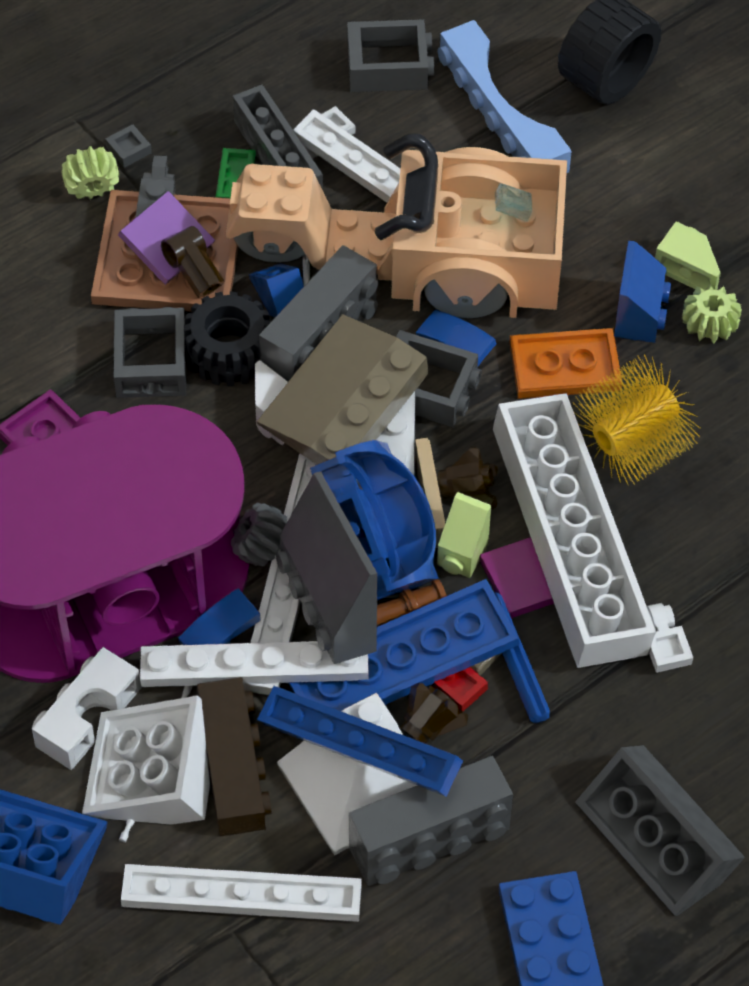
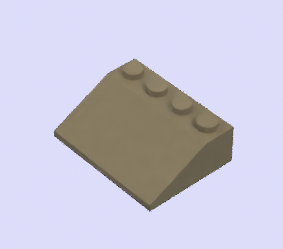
[257,314,428,465]

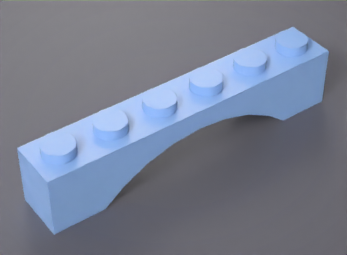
[437,20,571,173]

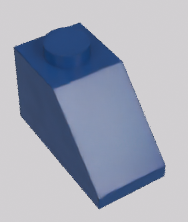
[249,263,304,317]

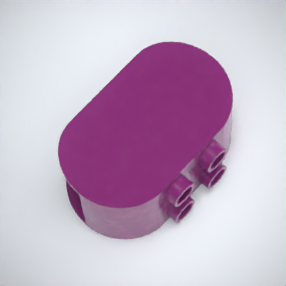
[0,404,249,683]

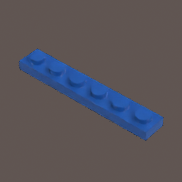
[257,686,463,797]

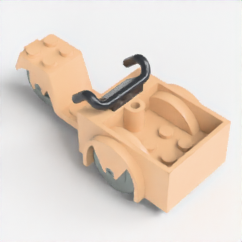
[226,133,567,318]

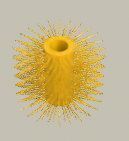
[573,354,700,485]

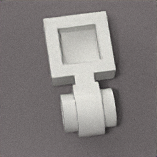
[647,603,693,673]

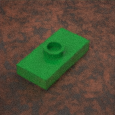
[215,148,256,199]

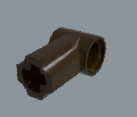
[161,226,224,298]

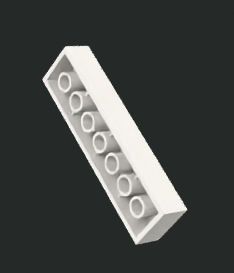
[493,393,656,668]

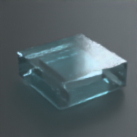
[495,183,532,222]

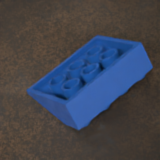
[0,789,107,925]

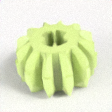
[61,146,119,199]
[682,284,742,344]

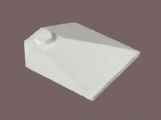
[277,693,417,855]
[82,696,210,825]

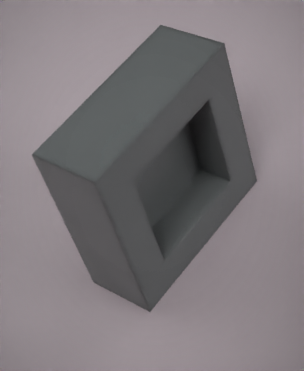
[105,124,152,168]

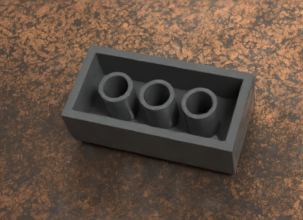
[259,245,378,382]
[349,755,513,886]

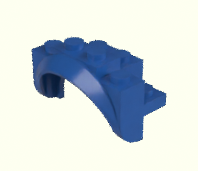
[310,440,439,601]

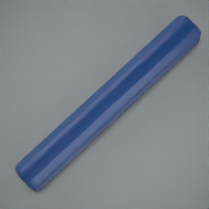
[495,592,550,723]

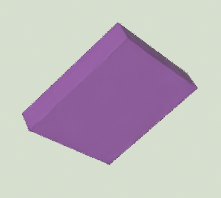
[118,191,215,285]

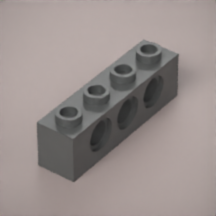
[233,84,323,190]

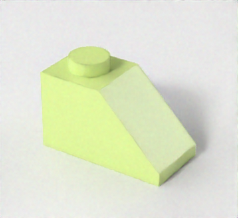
[655,221,720,291]
[437,492,491,578]

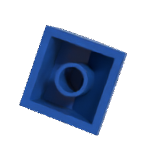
[614,240,671,343]

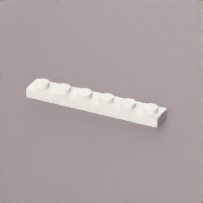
[140,641,369,687]
[121,864,362,922]

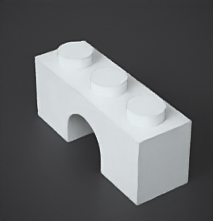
[32,647,141,770]

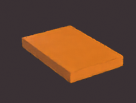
[509,328,622,399]

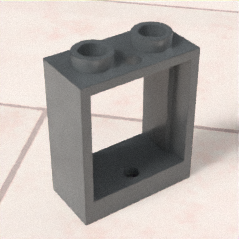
[347,19,434,92]
[114,307,186,398]
[396,330,482,427]

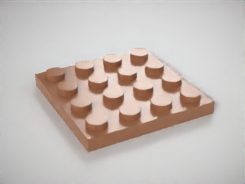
[91,190,238,312]

